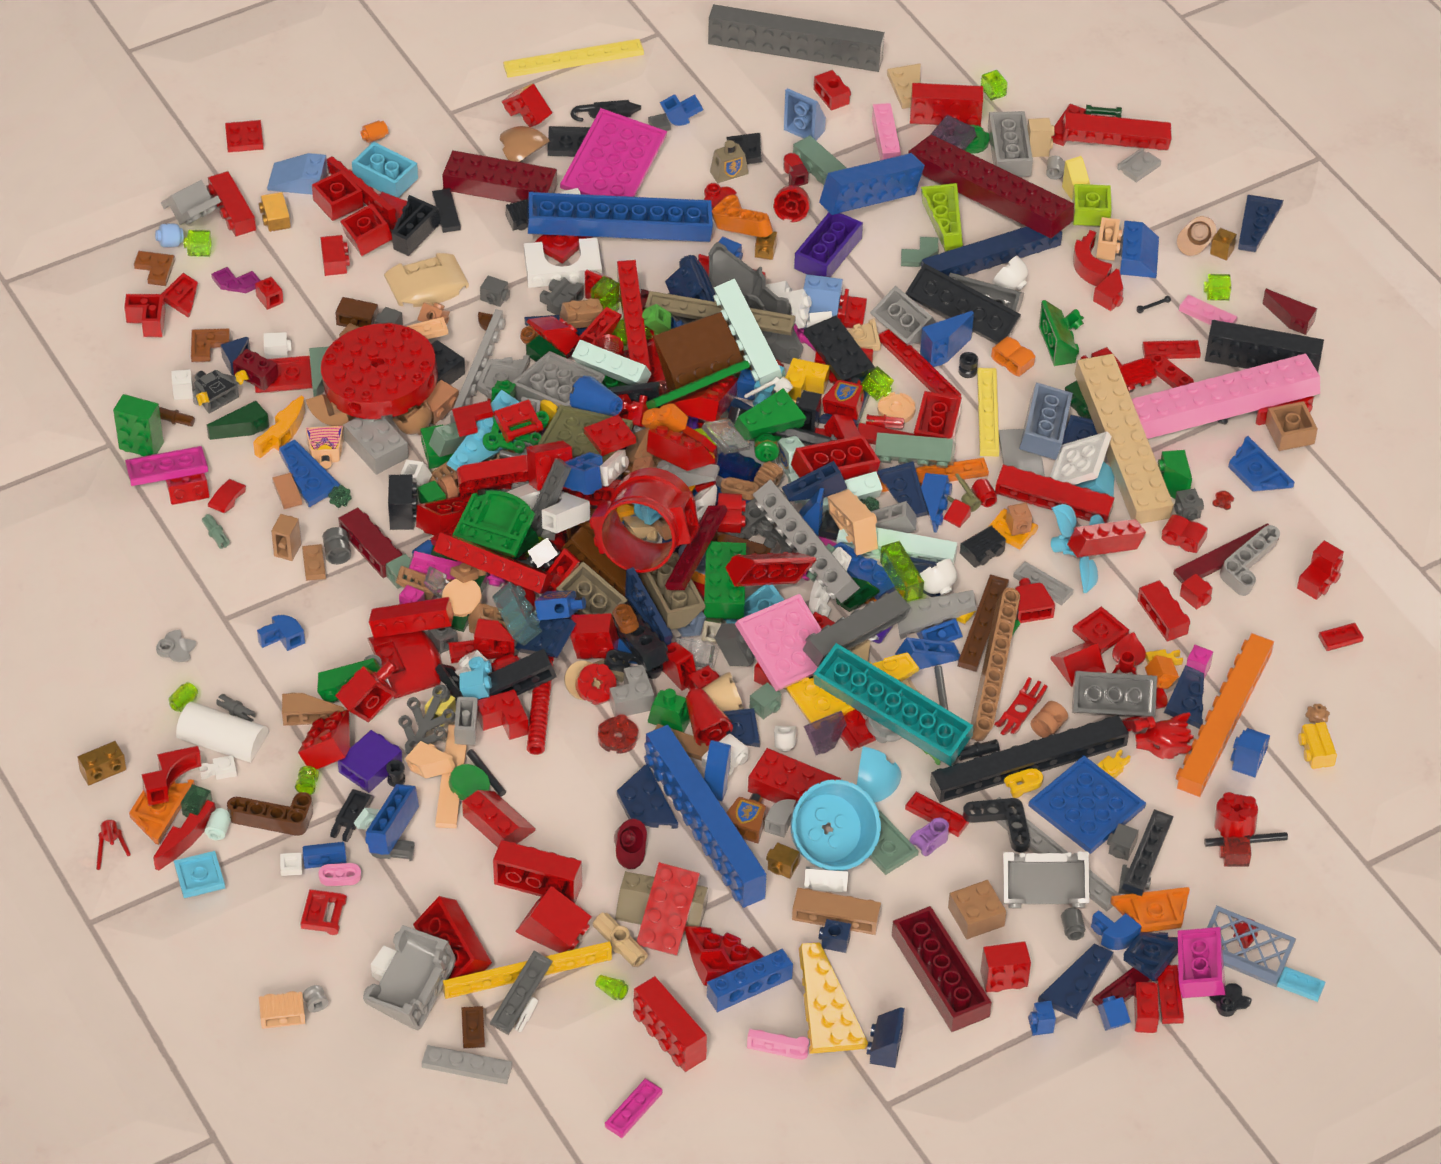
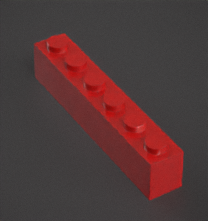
[1062,112,1172,150]
[995,464,1115,523]
[433,532,554,594]

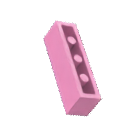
[872,103,901,160]

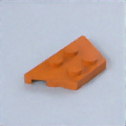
[129,779,195,845]
[1110,887,1190,933]

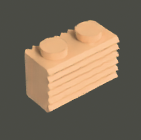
[259,991,305,1029]

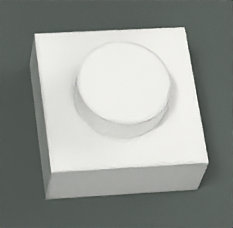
[280,853,302,876]

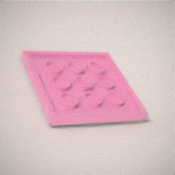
[735,594,822,692]

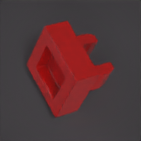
[1231,918,1258,949]

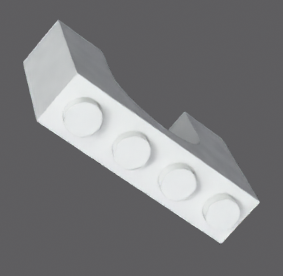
[524,238,602,288]
[507,483,590,533]

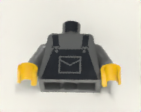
[193,370,249,414]

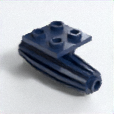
[665,255,715,302]

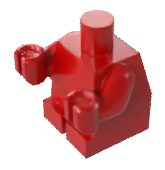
[622,395,649,428]

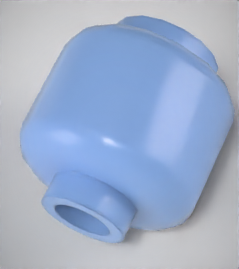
[155,223,184,247]

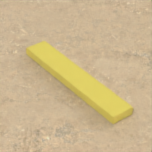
[977,368,999,457]

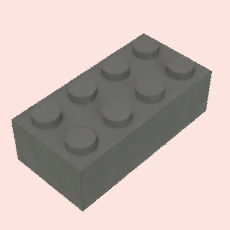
[1072,671,1157,717]

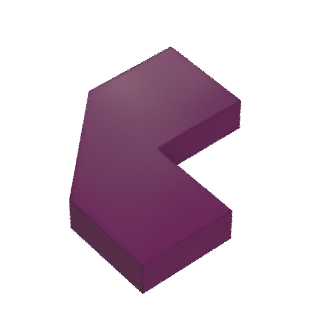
[211,267,261,293]

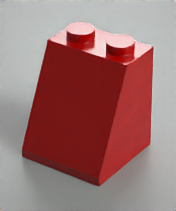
[515,886,592,953]

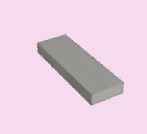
[1013,561,1074,606]

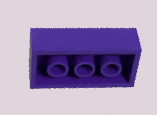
[794,212,863,277]

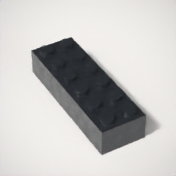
[1205,320,1324,372]

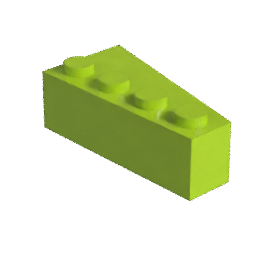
[921,183,963,251]

